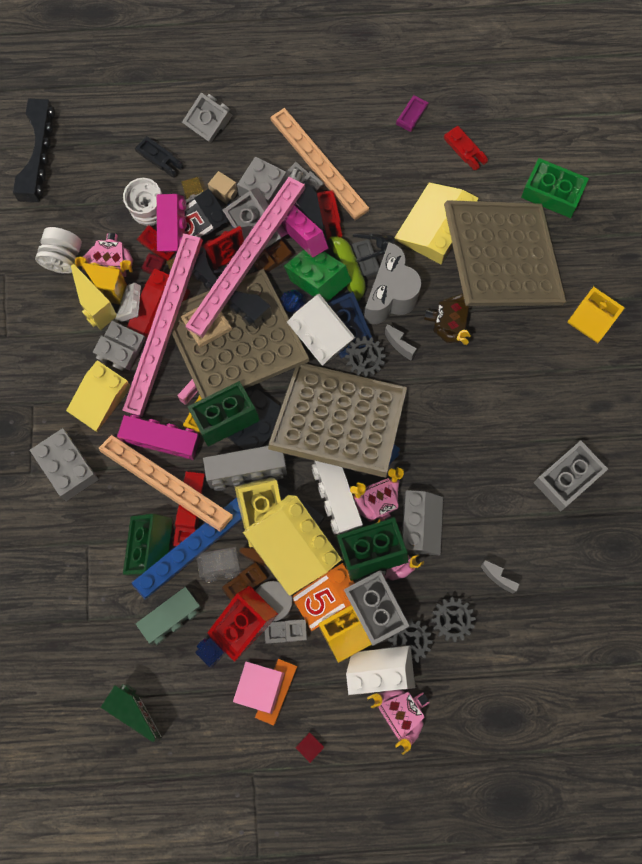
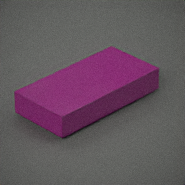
[396,95,429,132]

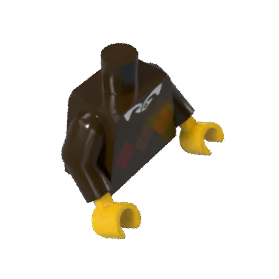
[424,293,471,345]

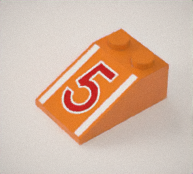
[292,563,355,631]

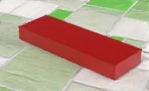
[175,471,205,529]

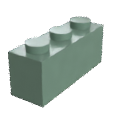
[136,587,201,645]

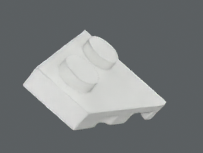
[115,283,141,322]

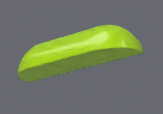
[329,237,366,302]

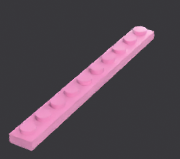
[185,177,305,338]
[123,234,203,417]

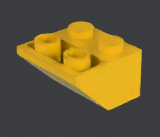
[83,262,127,305]
[567,286,624,344]
[318,605,372,663]

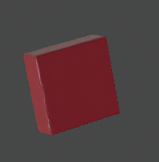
[141,253,166,274]
[295,732,324,763]

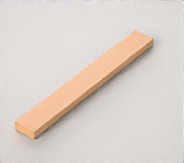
[271,108,369,220]
[99,435,233,532]

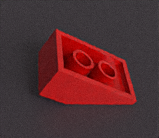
[202,226,244,270]
[207,586,278,662]

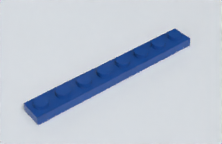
[132,498,242,600]

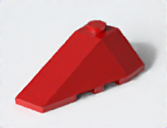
[127,269,190,342]

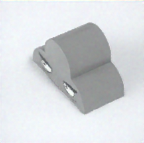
[364,243,421,324]

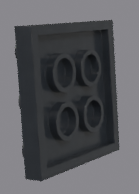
[227,386,281,450]

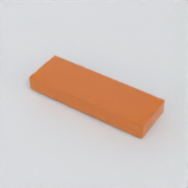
[255,659,297,726]

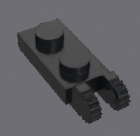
[135,136,183,178]

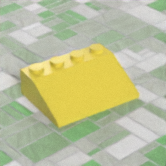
[395,183,479,264]
[243,495,342,596]

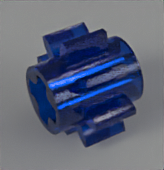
[281,289,305,313]

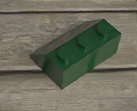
[187,381,260,447]
[123,514,173,576]
[337,517,409,581]

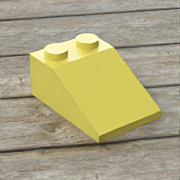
[71,264,117,330]
[66,360,131,432]
[234,477,281,547]

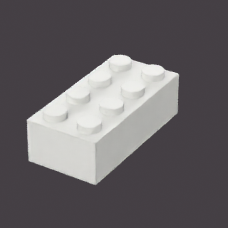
[311,461,363,535]

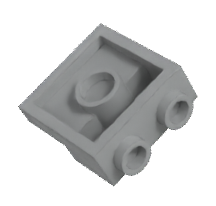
[182,93,233,143]
[93,321,146,371]

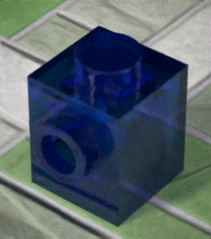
[195,638,226,668]

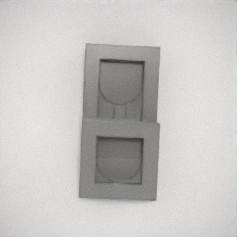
[286,162,323,190]
[385,324,417,360]
[480,560,519,594]
[264,620,307,644]

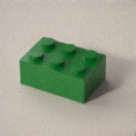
[521,158,589,218]
[284,250,351,302]

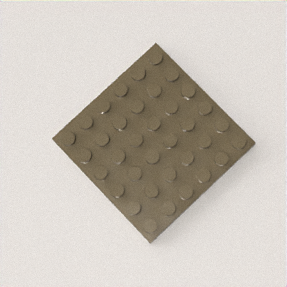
[444,200,566,306]
[171,269,309,399]
[268,364,407,478]

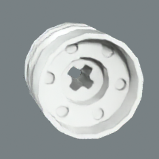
[123,178,162,226]
[35,227,82,274]

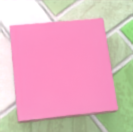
[233,662,285,714]

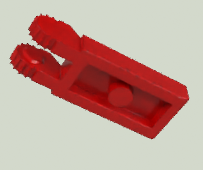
[444,126,488,170]
[317,190,342,240]

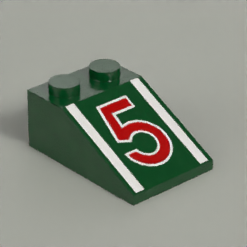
[100,684,162,742]

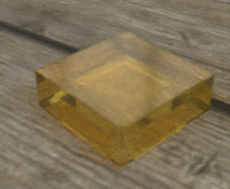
[181,177,203,199]

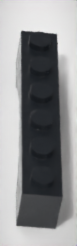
[13,98,55,202]
[191,246,272,329]

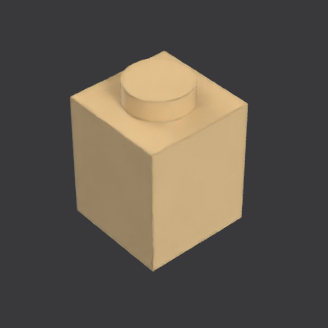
[208,171,237,204]

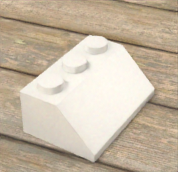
[287,294,355,366]
[346,646,415,695]

